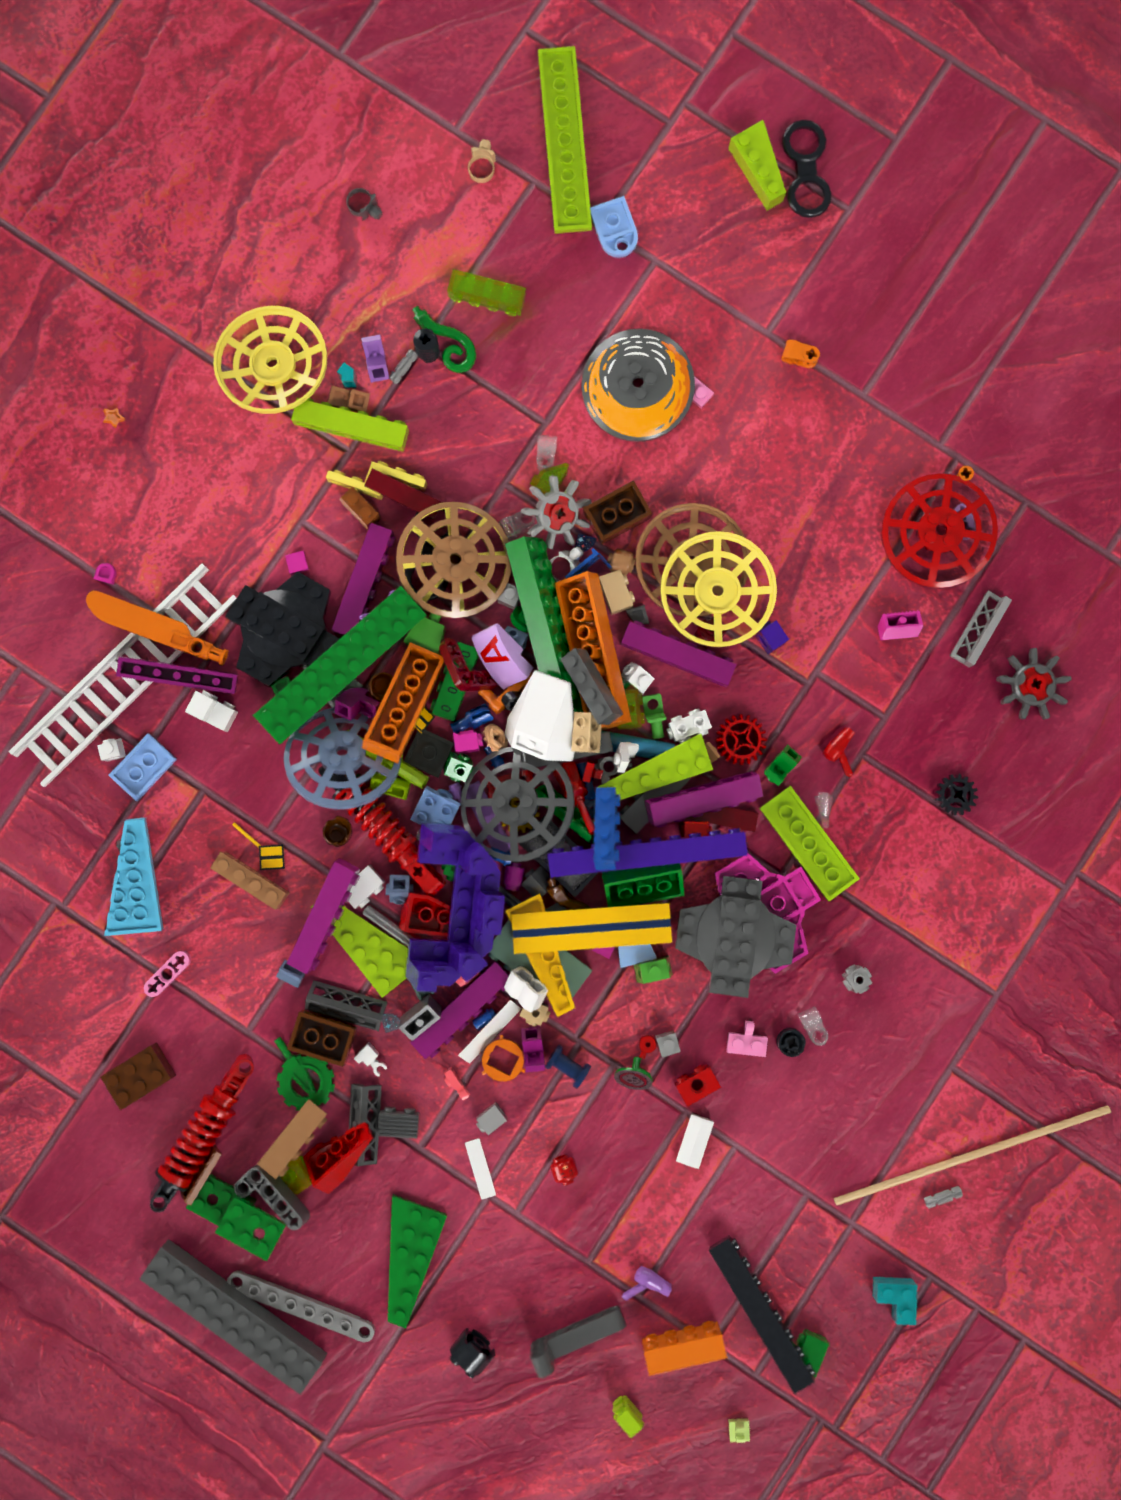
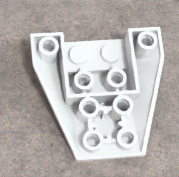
[504,670,575,761]

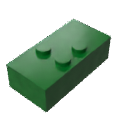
[601,863,685,907]

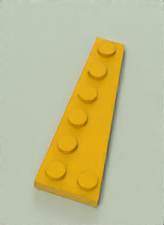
[505,894,575,1017]

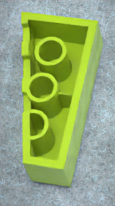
[728,120,786,210]

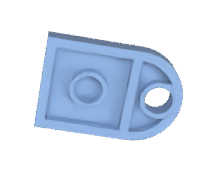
[590,196,638,258]

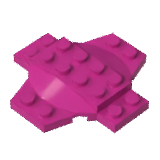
[714,853,821,974]

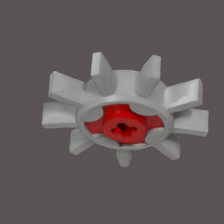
[521,475,592,549]

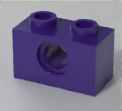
[755,620,789,655]

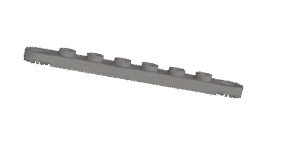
[227,1270,375,1342]

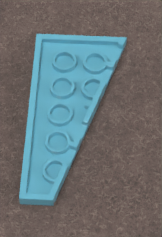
[104,817,163,936]

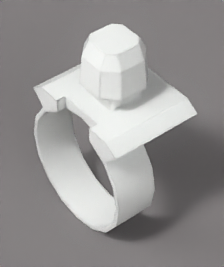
[550,547,583,582]

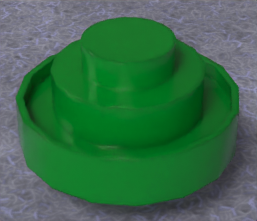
[510,606,528,633]

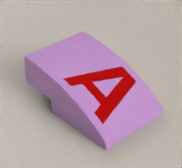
[472,623,533,689]

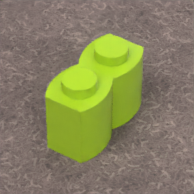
[612,1395,644,1438]

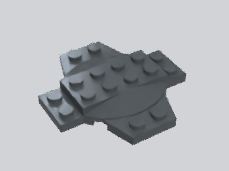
[675,876,796,998]

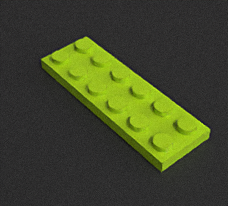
[759,786,860,902]

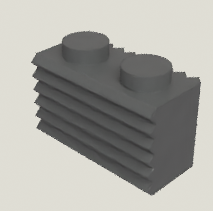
[378,1107,420,1139]

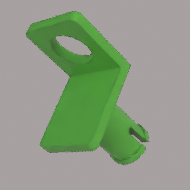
[642,694,667,739]

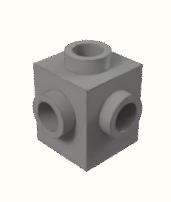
[842,964,872,994]

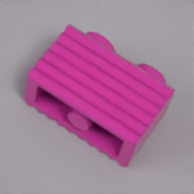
[877,610,923,640]

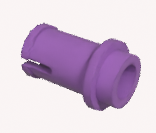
[448,782,462,806]

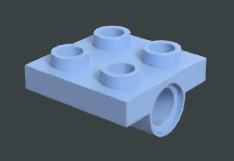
[410,786,461,825]

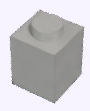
[497,583,520,610]
[655,1030,681,1057]
[476,1102,507,1135]

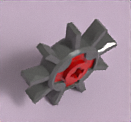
[996,648,1071,720]

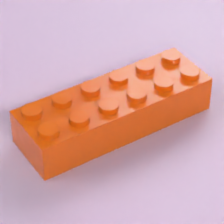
[362,642,444,764]

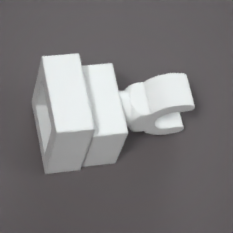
[354,1042,387,1076]

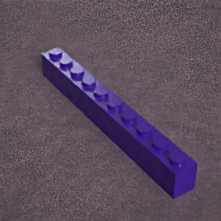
[548,828,748,877]

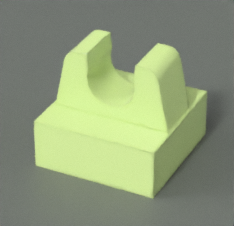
[728,1418,750,1443]

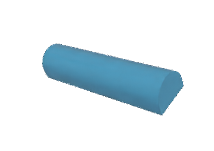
[601,730,675,759]

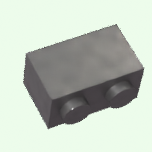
[399,994,442,1041]

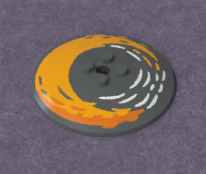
[582,329,695,442]

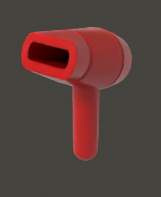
[823,727,855,777]

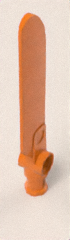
[86,590,229,666]

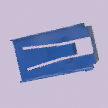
[565,548,612,578]

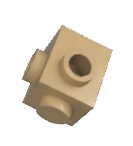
[520,1003,551,1027]

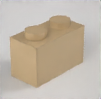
[599,570,635,615]

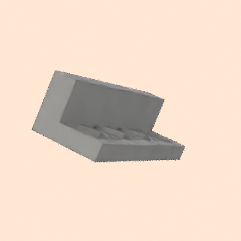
[950,590,1012,667]

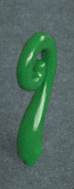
[412,306,476,373]

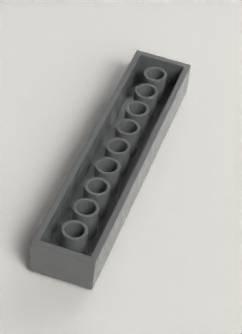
[140,1239,327,1394]

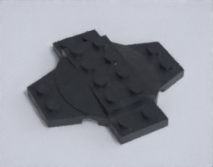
[225,572,339,687]

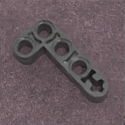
[234,1164,310,1230]

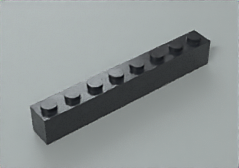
[709,1235,816,1395]

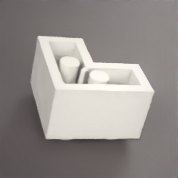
[185,690,238,732]

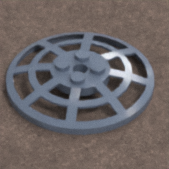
[284,707,401,809]

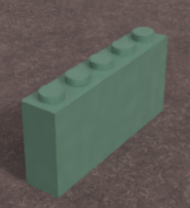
[488,920,592,998]

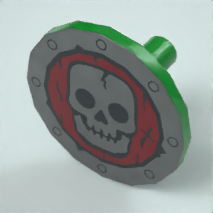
[614,1057,653,1090]

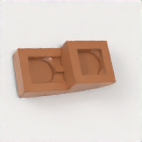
[328,386,370,412]

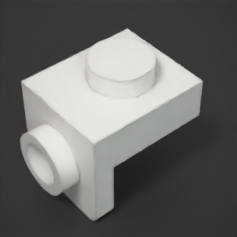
[621,662,654,694]
[613,742,639,773]

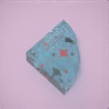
[382,1013,400,1033]

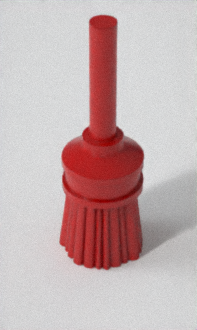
[553,762,595,835]

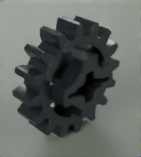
[935,774,978,816]

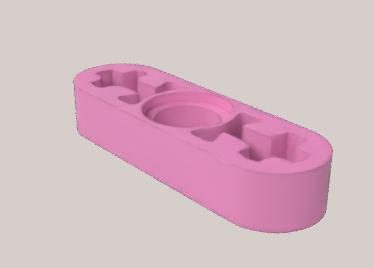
[144,951,191,997]

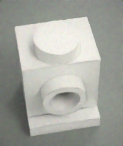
[97,738,126,762]

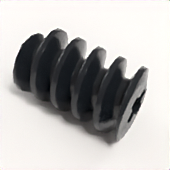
[413,328,440,363]

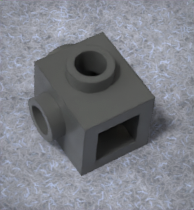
[521,866,550,897]

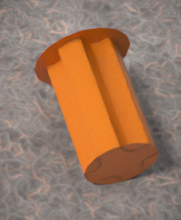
[956,466,974,483]

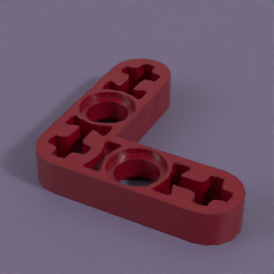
[439,638,498,691]

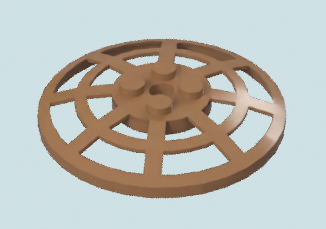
[396,502,511,618]
[635,503,750,617]

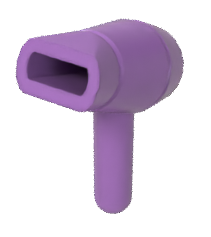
[622,1266,672,1300]

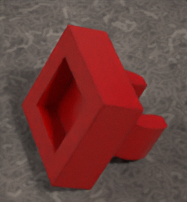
[582,760,603,783]

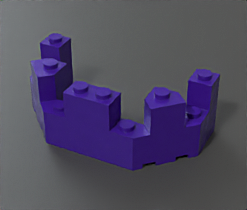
[405,823,505,992]

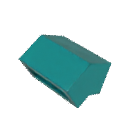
[337,363,357,388]

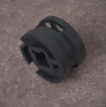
[776,1028,806,1057]

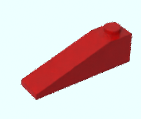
[399,893,451,937]
[303,1122,373,1194]

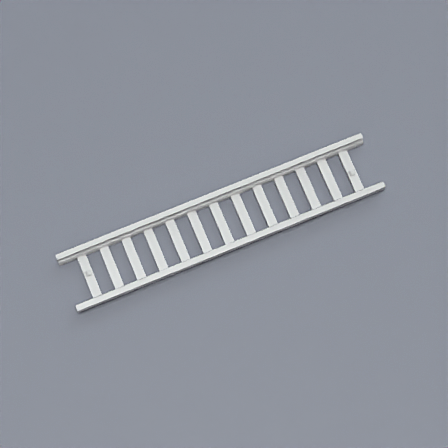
[8,564,237,787]

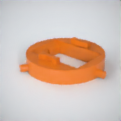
[481,1035,525,1082]

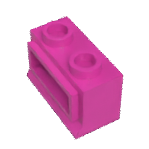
[453,730,484,754]

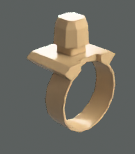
[468,139,496,183]

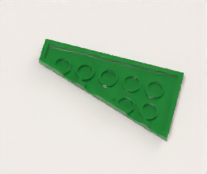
[388,1194,447,1329]

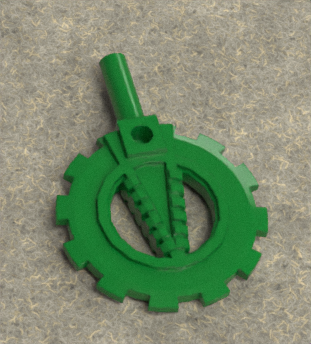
[274,1036,335,1111]

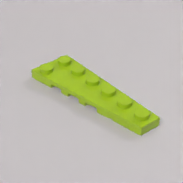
[597,734,713,800]

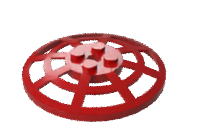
[881,473,998,588]

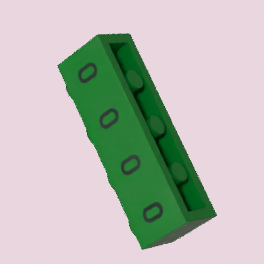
[430,642,479,722]

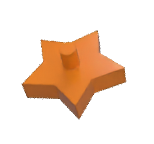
[103,408,125,428]

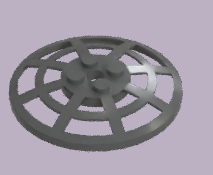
[460,747,575,862]

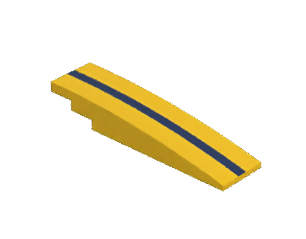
[511,903,672,954]

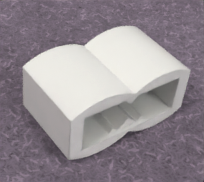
[504,966,548,1012]

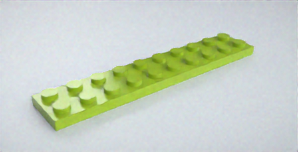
[538,46,592,234]

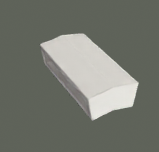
[676,1113,714,1169]

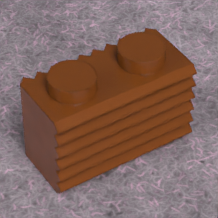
[339,487,381,530]

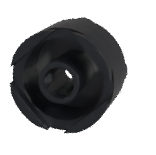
[449,1328,496,1378]

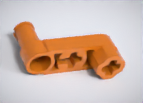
[478,673,532,715]

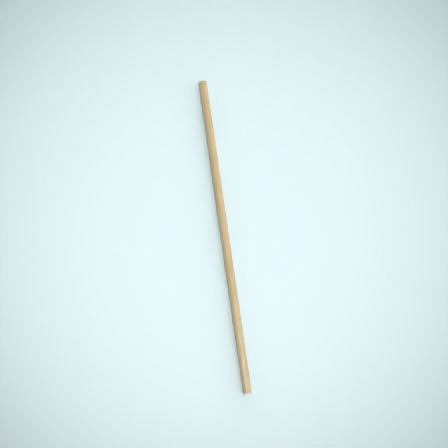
[834,1105,1111,1206]

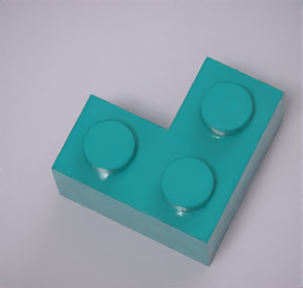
[872,1277,917,1325]

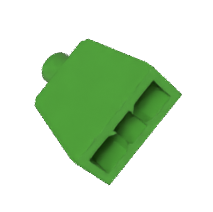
[404,613,446,655]
[633,955,673,984]

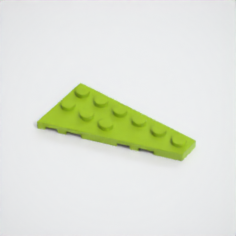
[311,905,408,998]

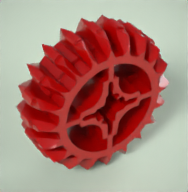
[715,714,767,766]

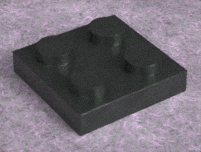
[404,730,454,778]

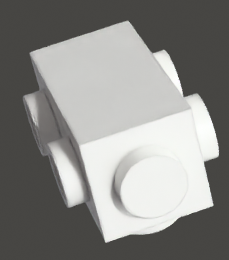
[666,708,712,744]

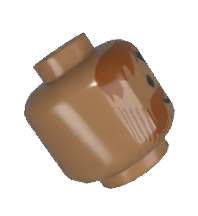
[607,548,636,575]

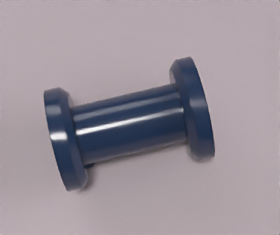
[545,1044,591,1089]

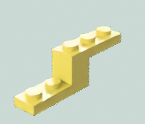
[326,461,427,500]

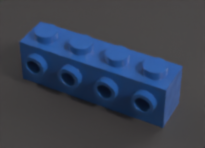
[594,787,620,870]

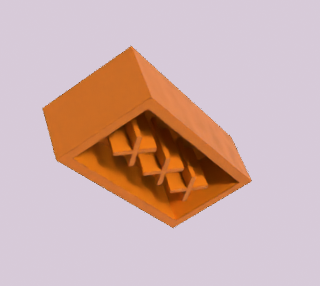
[642,1321,727,1376]

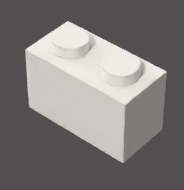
[348,865,385,909]

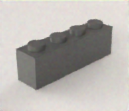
[561,648,623,725]
[620,778,690,834]

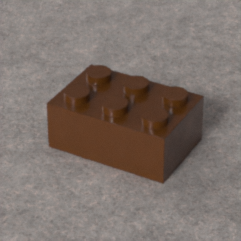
[583,480,652,545]
[287,1009,358,1067]
[100,1042,177,1111]

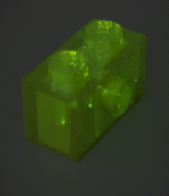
[618,689,645,731]

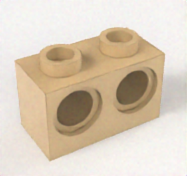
[571,712,602,753]

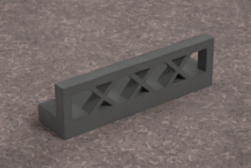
[305,980,387,1031]
[349,1084,382,1166]

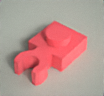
[444,1067,470,1101]

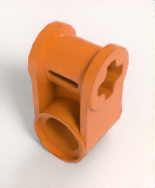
[781,340,820,368]

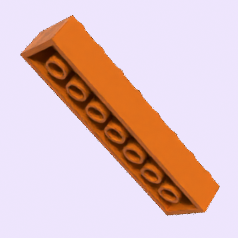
[555,571,632,731]

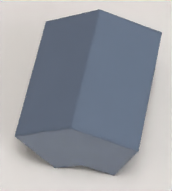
[276,960,305,988]

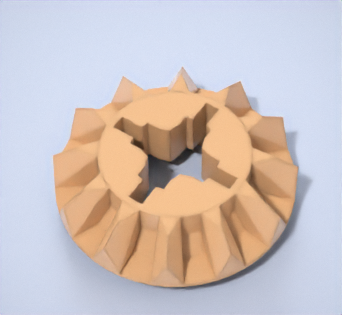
[482,724,508,752]

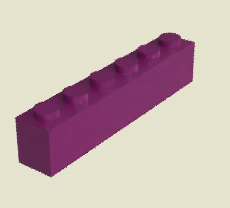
[332,523,396,636]
[620,621,737,688]
[116,656,238,694]
[644,771,763,827]
[286,858,360,974]
[410,961,509,1060]

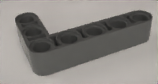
[530,1306,627,1378]

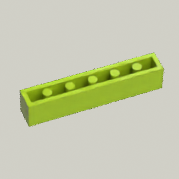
[291,398,409,452]

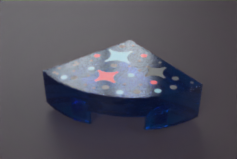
[575,534,597,552]

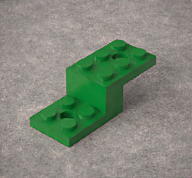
[186,1174,286,1261]

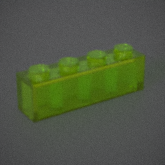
[447,269,526,316]

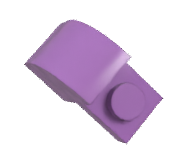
[361,335,389,382]

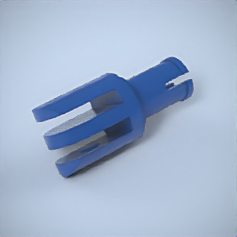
[450,703,494,734]

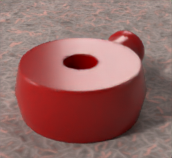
[639,1035,657,1059]

